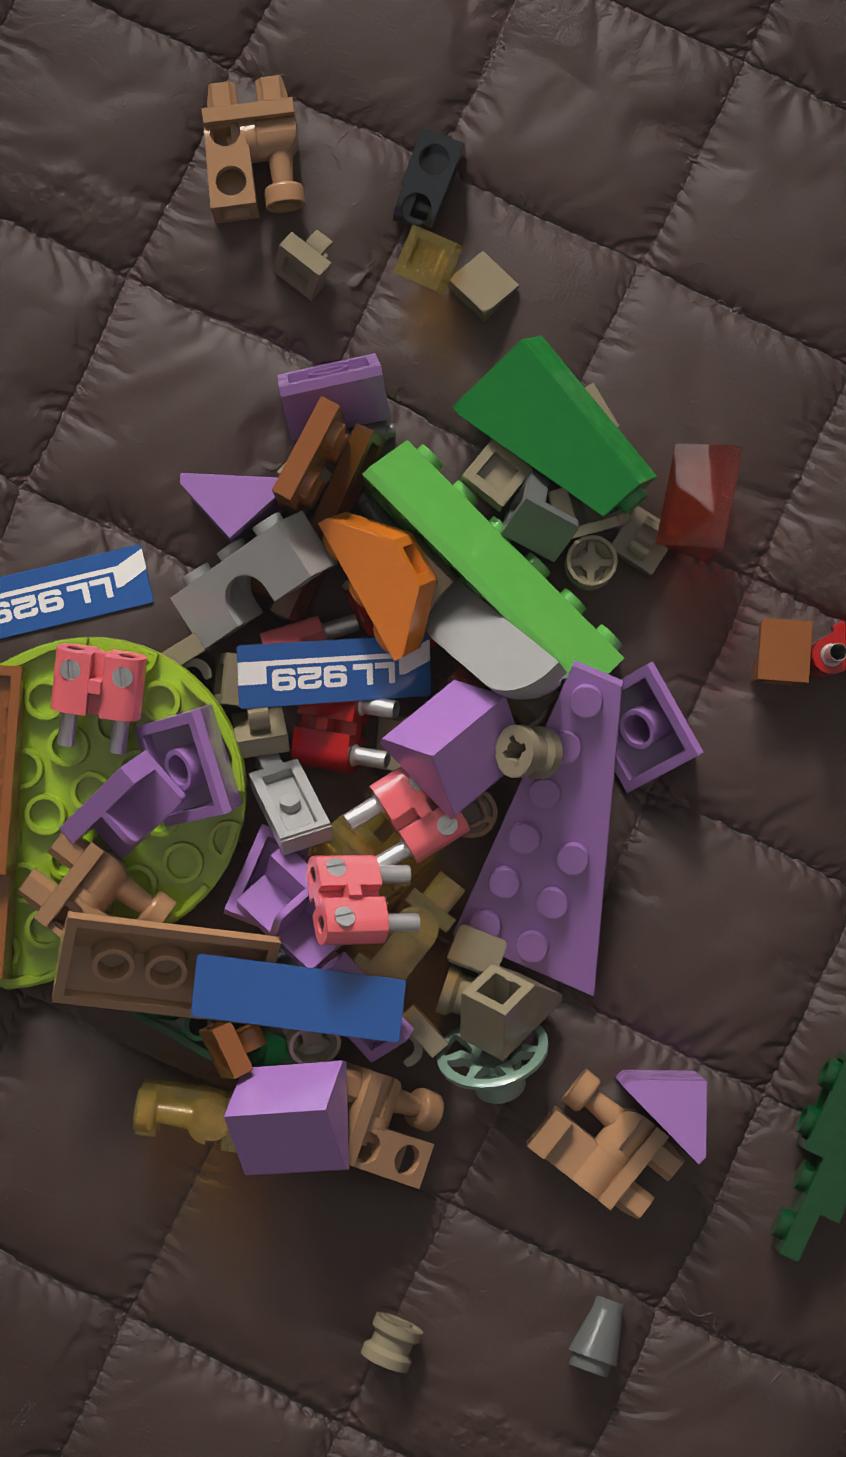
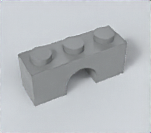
[170,511,336,649]

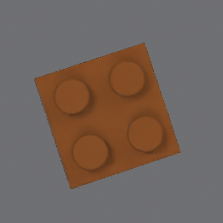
[272,396,349,515]

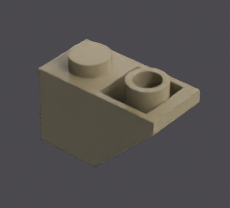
[460,964,562,1061]

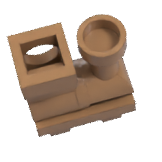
[202,75,306,224]
[17,832,177,938]
[346,1062,444,1189]
[526,1068,685,1219]

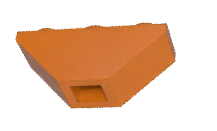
[318,512,437,662]

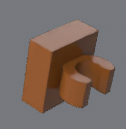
[199,1021,267,1079]

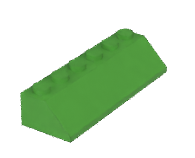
[362,440,624,689]

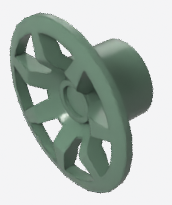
[437,1024,549,1104]

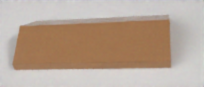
[52,911,281,1026]

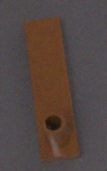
[251,423,386,622]

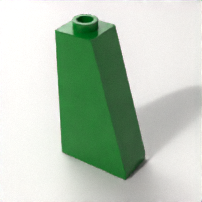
[453,335,657,516]

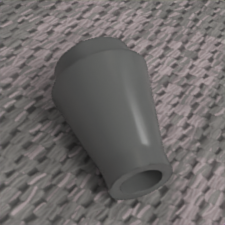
[568,1295,625,1378]

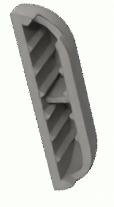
[426,581,567,700]

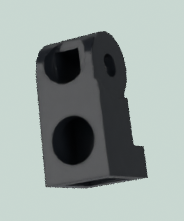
[393,127,466,234]

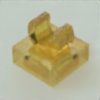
[393,225,463,294]

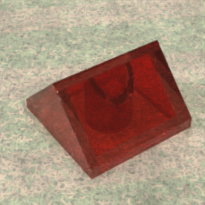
[656,444,743,562]

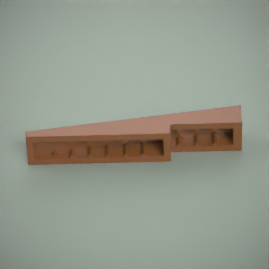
[0,665,25,980]

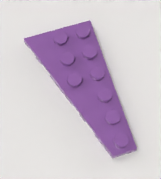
[453,660,623,996]

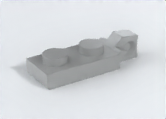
[249,753,333,855]

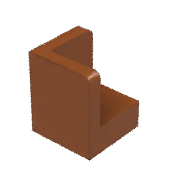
[750,618,813,686]

